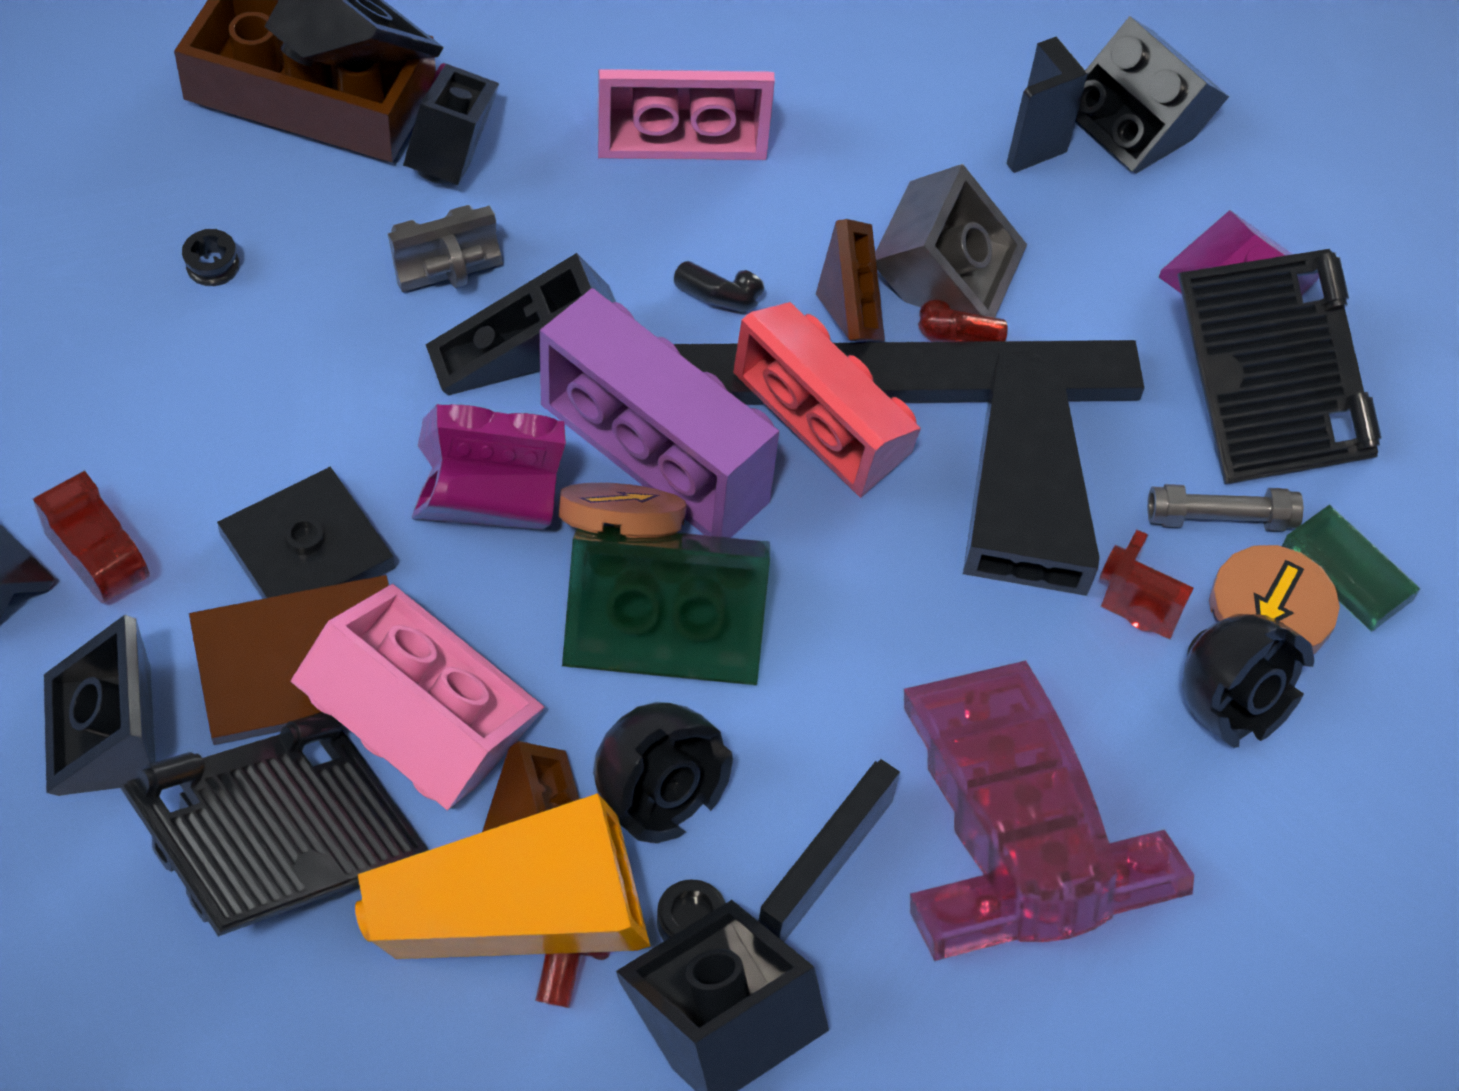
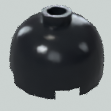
[1182,614,1315,748]
[593,702,733,843]

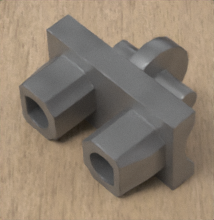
[388,205,503,292]

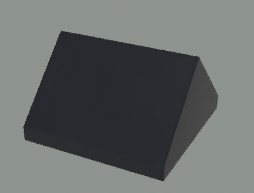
[44,615,155,796]

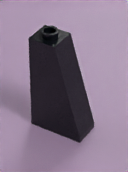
[963,351,1100,596]

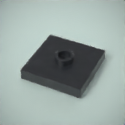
[217,466,395,599]

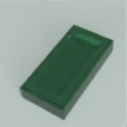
[1282,504,1420,632]

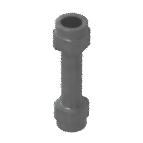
[1147,484,1304,531]

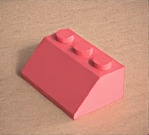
[733,302,921,498]

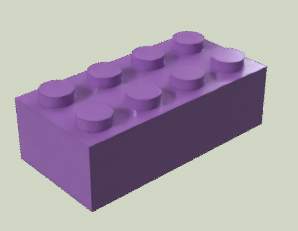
[540,288,779,547]

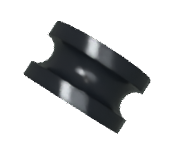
[182,229,240,286]

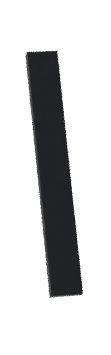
[673,340,1145,404]

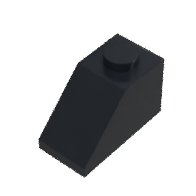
[403,64,499,185]

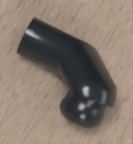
[674,261,765,312]

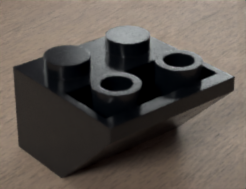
[1076,16,1229,174]

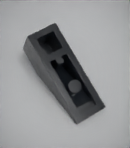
[425,253,616,396]

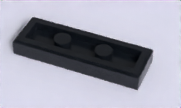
[758,759,900,942]

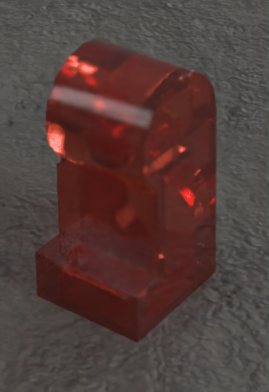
[33,470,150,603]

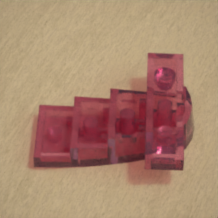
[904,660,1194,961]

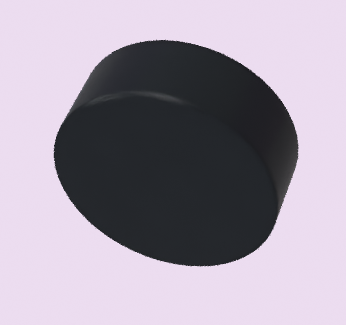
[656,879,725,941]

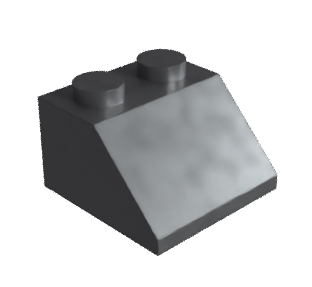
[875,164,1027,329]

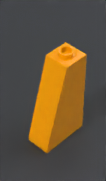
[355,793,650,959]

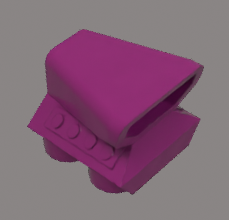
[412,404,566,530]

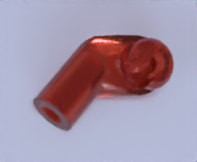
[918,299,1008,342]
[535,952,610,1008]

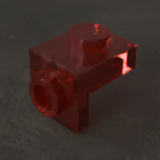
[1099,529,1194,639]

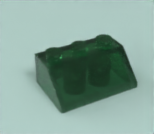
[562,525,770,685]

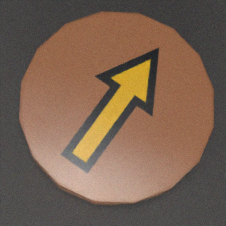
[559,483,686,538]
[1209,545,1340,654]

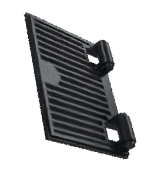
[1177,249,1382,485]
[121,712,428,937]

